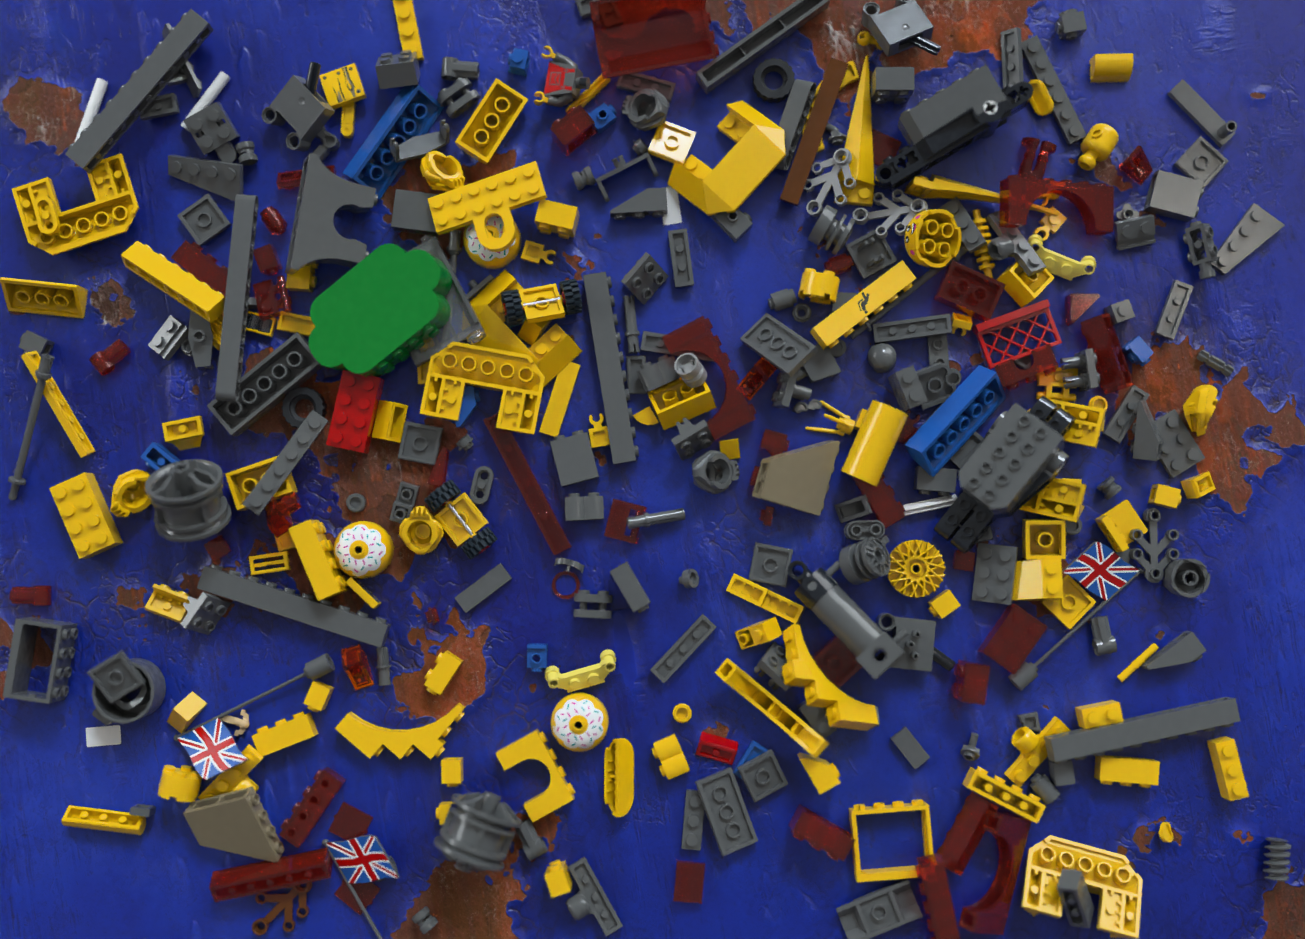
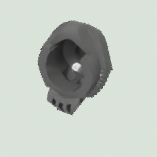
[621,88,670,132]
[692,450,740,495]

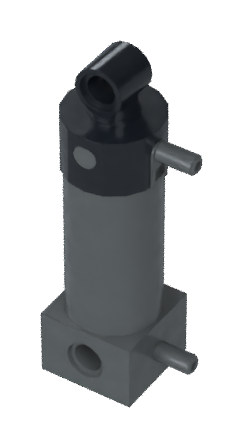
[788,560,908,679]

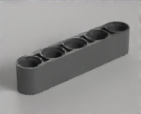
[775,79,816,171]

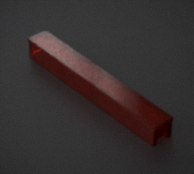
[483,412,572,555]

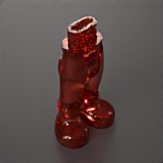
[1015,137,1057,203]

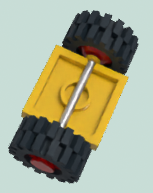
[501,279,582,326]
[424,480,497,560]

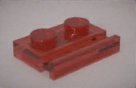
[673,860,705,904]

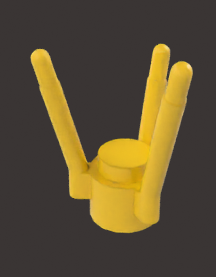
[805,400,855,436]

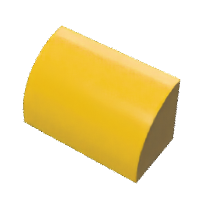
[1090,53,1133,82]
[372,400,408,443]

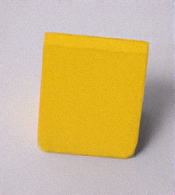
[719,438,740,460]

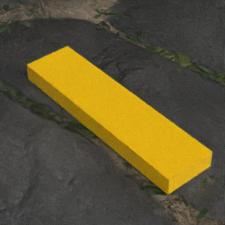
[539,362,581,437]

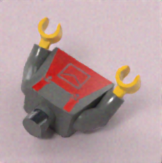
[534,46,590,107]

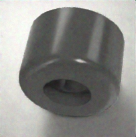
[92,658,166,723]

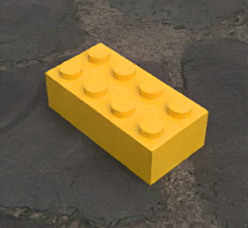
[49,472,123,559]
[288,519,348,601]

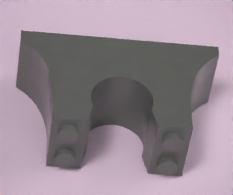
[285,153,378,275]

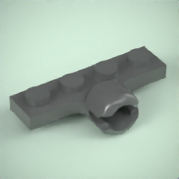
[986,209,1046,277]
[566,857,623,936]

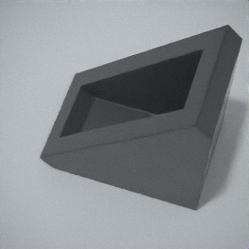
[834,494,872,523]

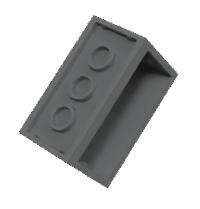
[2,617,79,704]

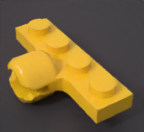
[1004,716,1070,787]
[198,744,263,800]

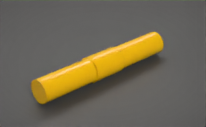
[1117,643,1159,682]

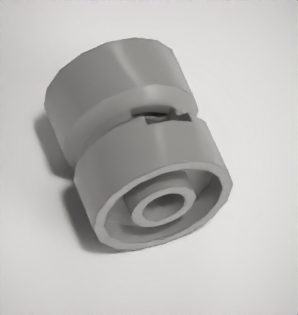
[674,353,707,388]

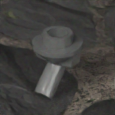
[825,122,847,146]
[960,732,980,761]

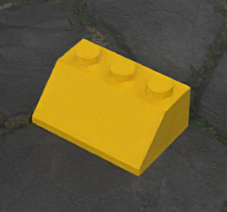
[647,377,717,430]

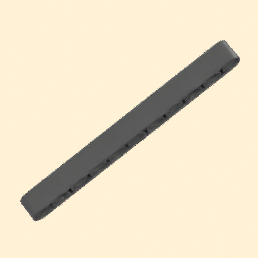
[215,194,259,402]

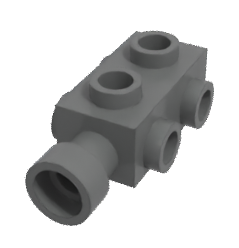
[1183,221,1218,280]

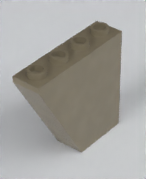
[752,440,840,516]
[183,786,285,862]

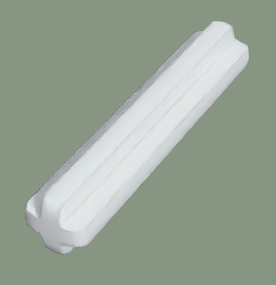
[901,494,957,516]

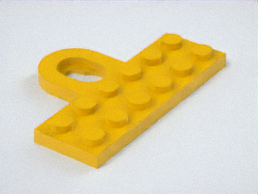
[427,161,547,252]

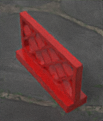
[972,299,1062,369]

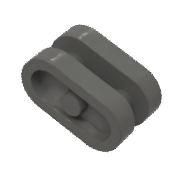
[437,77,481,119]
[843,520,885,540]
[573,590,613,619]

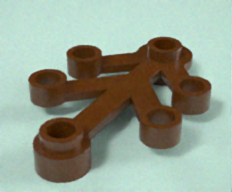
[252,874,313,935]

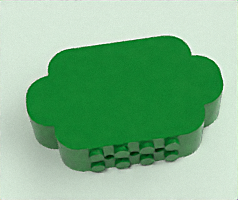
[308,244,452,377]

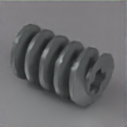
[1263,837,1291,881]

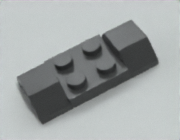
[836,879,923,939]

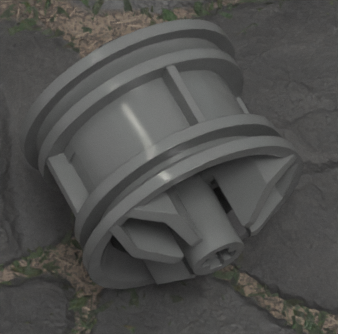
[145,459,232,542]
[433,791,522,873]

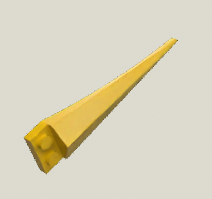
[834,55,875,207]
[905,174,1060,216]

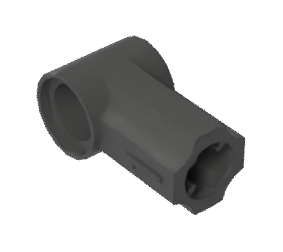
[441,57,480,81]
[1090,616,1117,656]
[514,818,548,861]

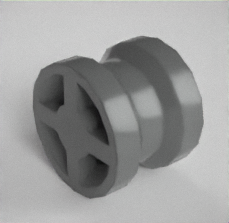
[1097,476,1122,500]

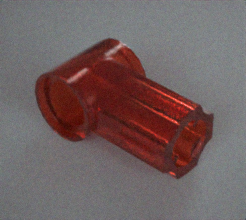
[89,339,131,376]
[10,586,52,605]

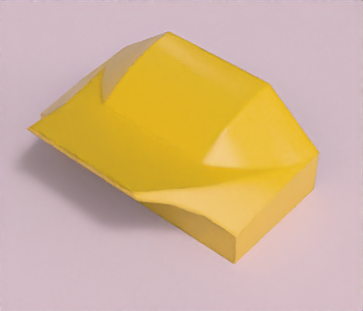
[162,416,205,450]

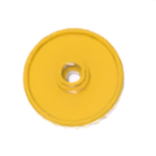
[887,540,946,598]

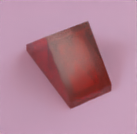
[1118,145,1153,185]
[1065,293,1101,326]

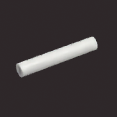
[181,71,231,132]
[74,78,108,142]

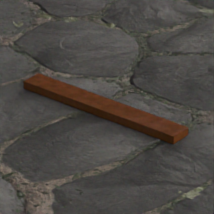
[779,57,849,206]

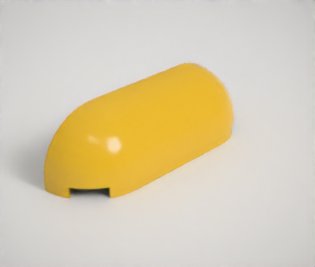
[604,738,634,817]

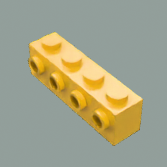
[962,766,1046,823]

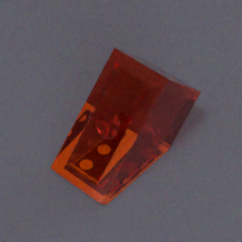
[735,357,777,401]
[341,644,374,690]

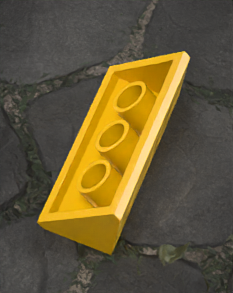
[0,277,88,318]

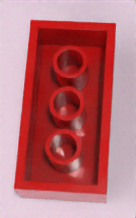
[326,370,385,454]

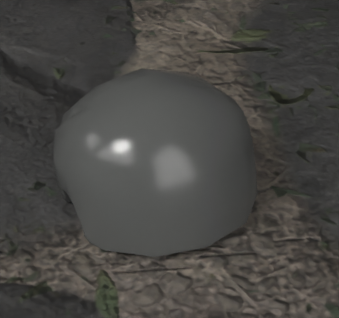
[867,343,896,373]

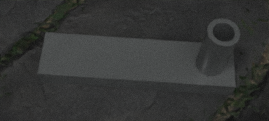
[1167,79,1237,148]

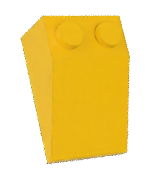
[1012,559,1063,601]

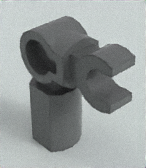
[312,126,340,162]

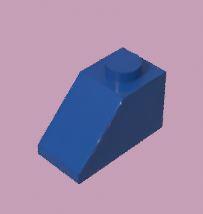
[455,386,481,429]

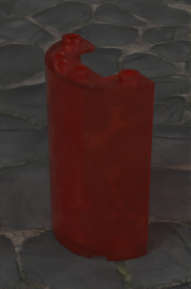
[589,0,719,79]

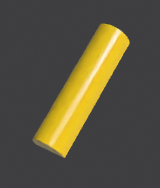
[61,805,146,835]

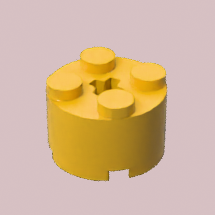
[798,268,840,304]
[157,765,202,802]

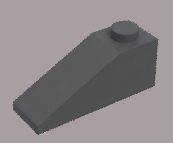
[1141,630,1207,670]

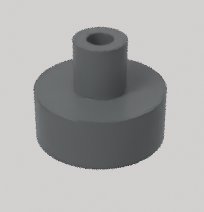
[679,569,699,589]

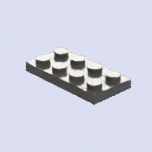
[740,313,818,378]
[695,767,758,856]

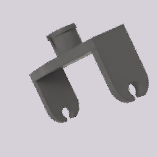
[389,119,450,163]
[595,152,659,202]
[188,310,214,370]

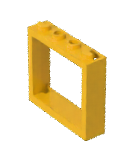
[849,799,935,882]

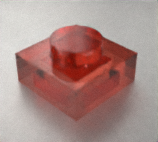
[759,506,774,526]

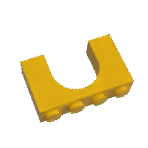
[495,729,576,823]

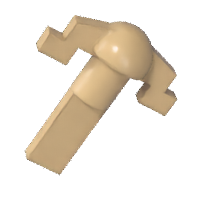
[220,709,250,736]

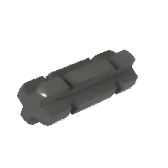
[1197,350,1234,376]

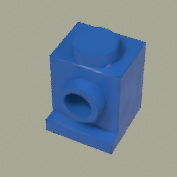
[508,48,531,76]
[586,102,617,135]
[1119,336,1154,367]
[527,643,548,672]

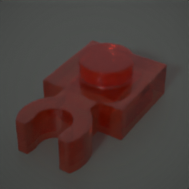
[897,410,920,444]

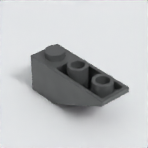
[610,187,667,220]
[1130,399,1163,461]

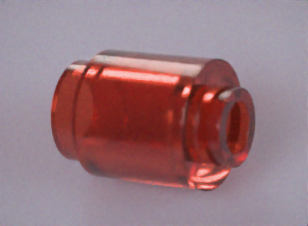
[260,206,288,236]
[824,253,854,276]

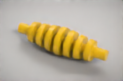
[972,209,995,280]

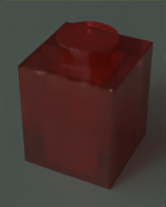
[254,244,283,276]

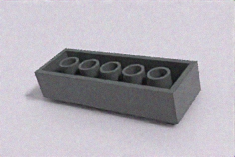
[207,332,324,437]

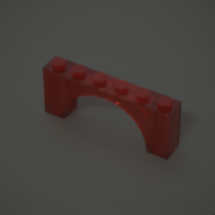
[999,175,1114,236]
[661,316,757,440]
[958,810,1031,935]

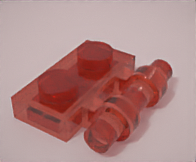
[252,275,292,321]

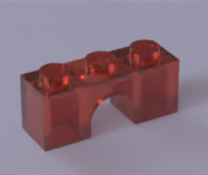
[994,344,1059,391]
[749,429,790,486]

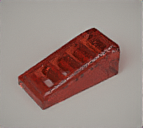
[427,447,450,486]

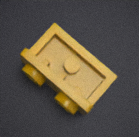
[144,584,190,623]

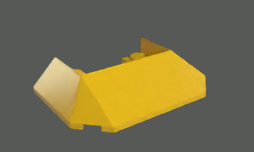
[667,100,786,216]
[12,153,139,256]
[462,269,582,388]
[419,341,545,435]
[1019,399,1105,523]
[1022,835,1143,939]

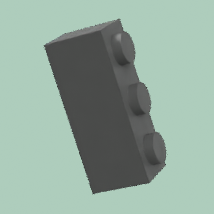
[1057,869,1094,928]

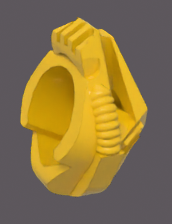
[420,151,465,191]
[1183,385,1218,437]
[110,469,151,517]
[399,506,444,555]

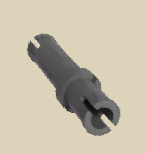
[622,295,640,354]
[627,508,685,530]

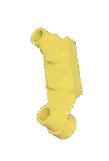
[1027,234,1096,281]
[544,649,616,693]

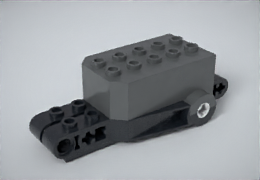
[875,64,1033,191]
[934,396,1076,554]

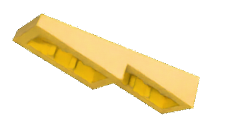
[726,573,806,624]

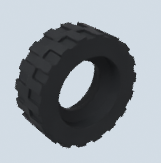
[752,58,795,103]
[281,387,327,428]

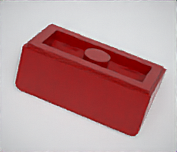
[695,732,738,765]

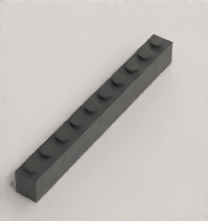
[65,9,214,174]
[583,272,639,465]
[197,563,391,648]
[1044,697,1240,764]

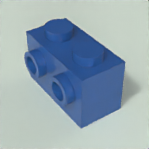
[140,442,181,470]

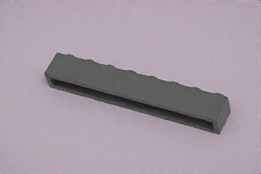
[695,0,830,94]

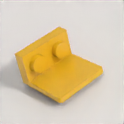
[1095,500,1148,552]

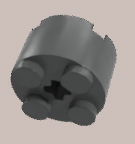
[1163,558,1210,598]

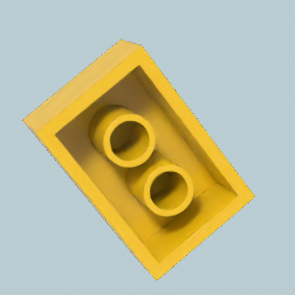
[225,456,298,511]

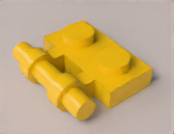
[1036,366,1078,402]

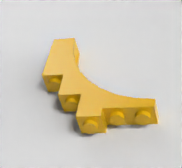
[782,624,878,731]
[715,658,829,759]
[335,703,466,759]

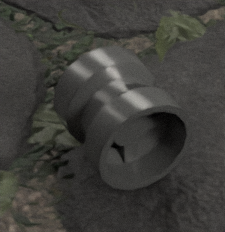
[235,141,258,166]
[571,166,596,191]
[411,906,439,934]

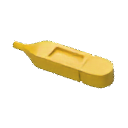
[341,102,355,139]

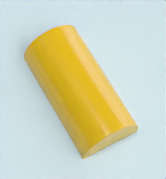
[455,78,528,164]
[841,400,908,487]

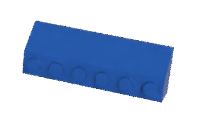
[343,84,444,200]
[905,365,1007,477]

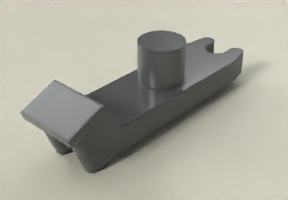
[453,274,494,306]

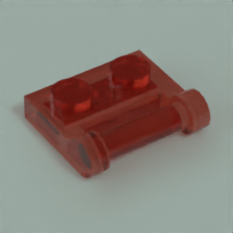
[604,499,647,544]

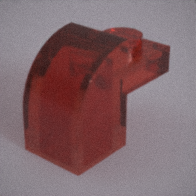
[265,492,302,538]

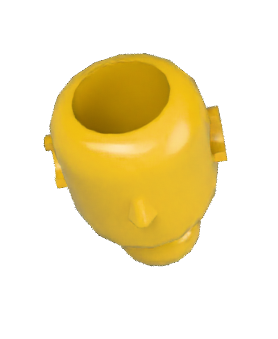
[1078,123,1119,171]

